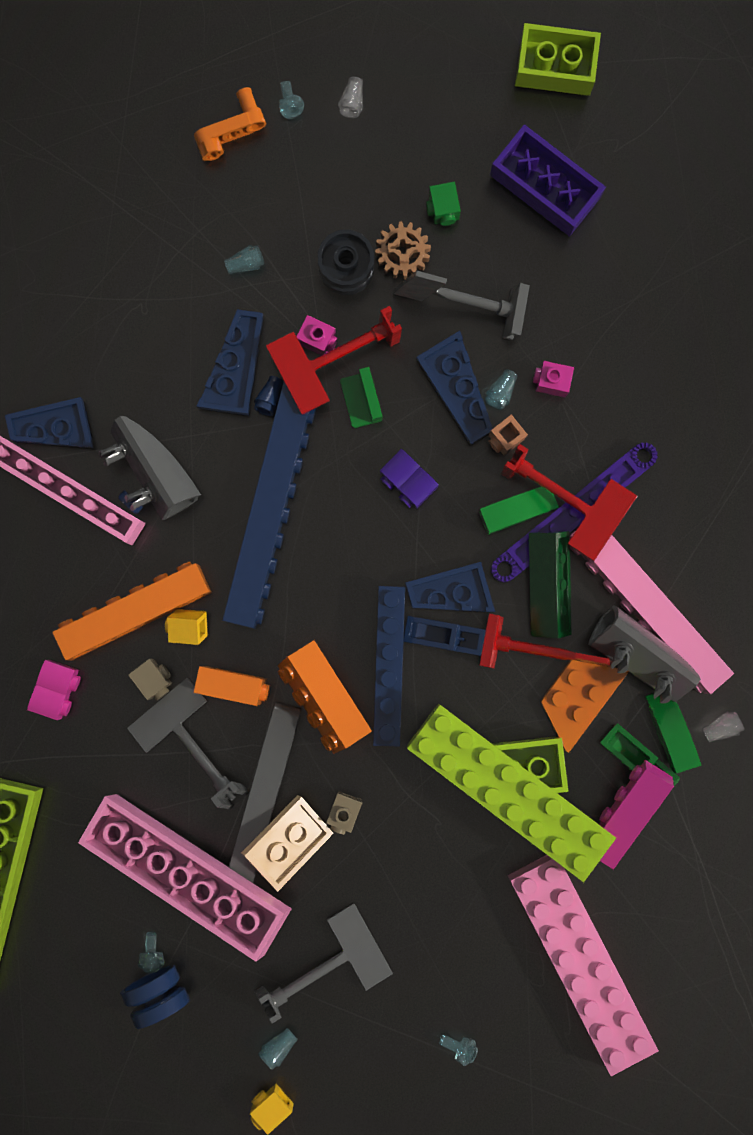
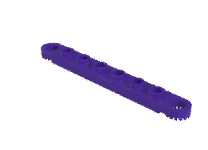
[491,442,658,582]

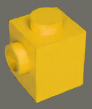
[165,609,207,645]
[250,1084,294,1135]

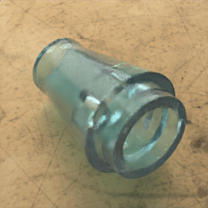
[224,245,264,274]
[485,369,518,410]
[258,1028,298,1070]

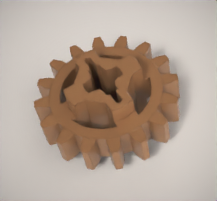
[375,221,431,279]

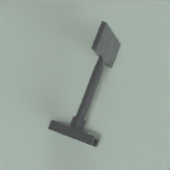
[393,271,530,340]
[127,677,250,809]
[254,903,393,1023]

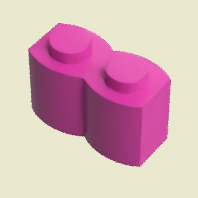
[27,659,81,720]

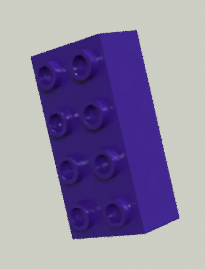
[490,124,606,237]

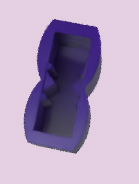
[380,449,439,509]

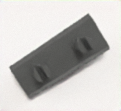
[98,416,201,520]
[588,605,701,703]

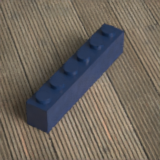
[373,586,405,747]

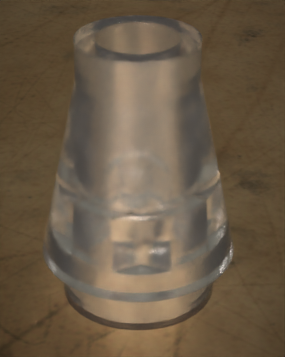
[338,77,363,118]
[702,711,745,743]

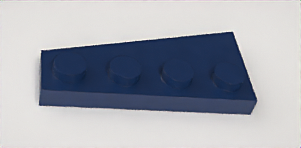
[196,309,264,416]
[416,331,493,445]

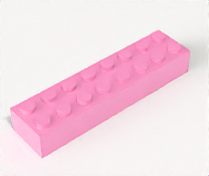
[78,794,292,961]
[507,855,658,1076]

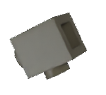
[129,659,172,700]
[326,791,363,835]

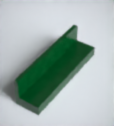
[529,531,572,638]

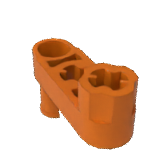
[194,87,266,161]

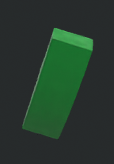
[478,487,559,535]
[645,693,702,774]
[600,723,680,786]

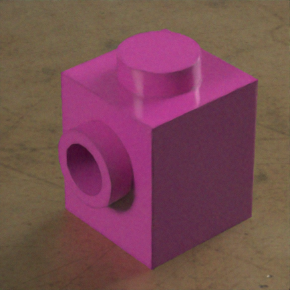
[297,315,338,355]
[533,361,574,397]

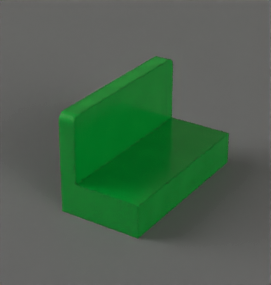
[340,367,383,428]

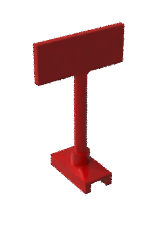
[266,306,402,415]
[501,444,637,561]
[480,614,615,668]

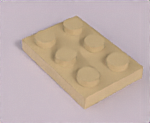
[241,795,333,891]

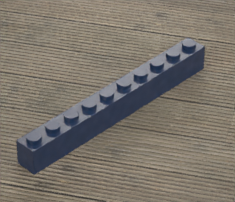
[222,376,318,629]

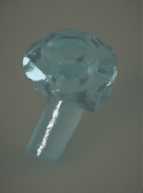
[279,81,304,119]
[138,932,165,973]
[439,1035,478,1066]

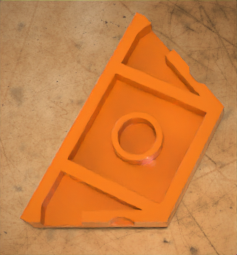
[540,660,629,753]

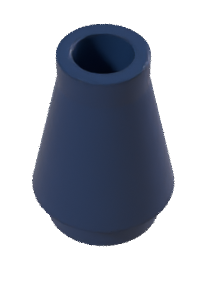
[254,376,284,416]

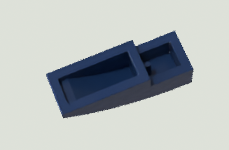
[403,616,486,656]

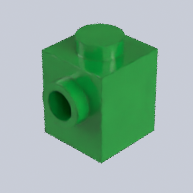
[426,182,461,226]

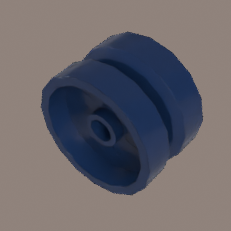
[120,964,190,1029]

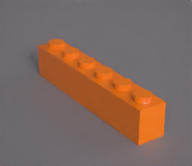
[53,562,212,660]

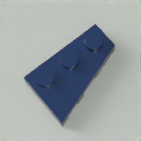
[5,397,94,448]
[405,562,495,612]

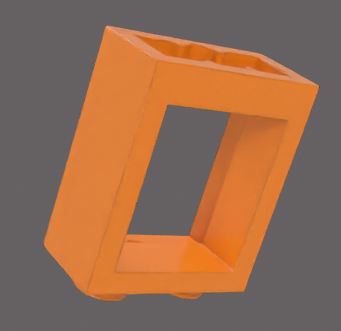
[194,666,270,706]

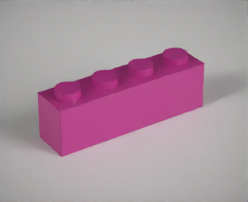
[599,760,674,870]

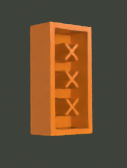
[277,641,372,754]

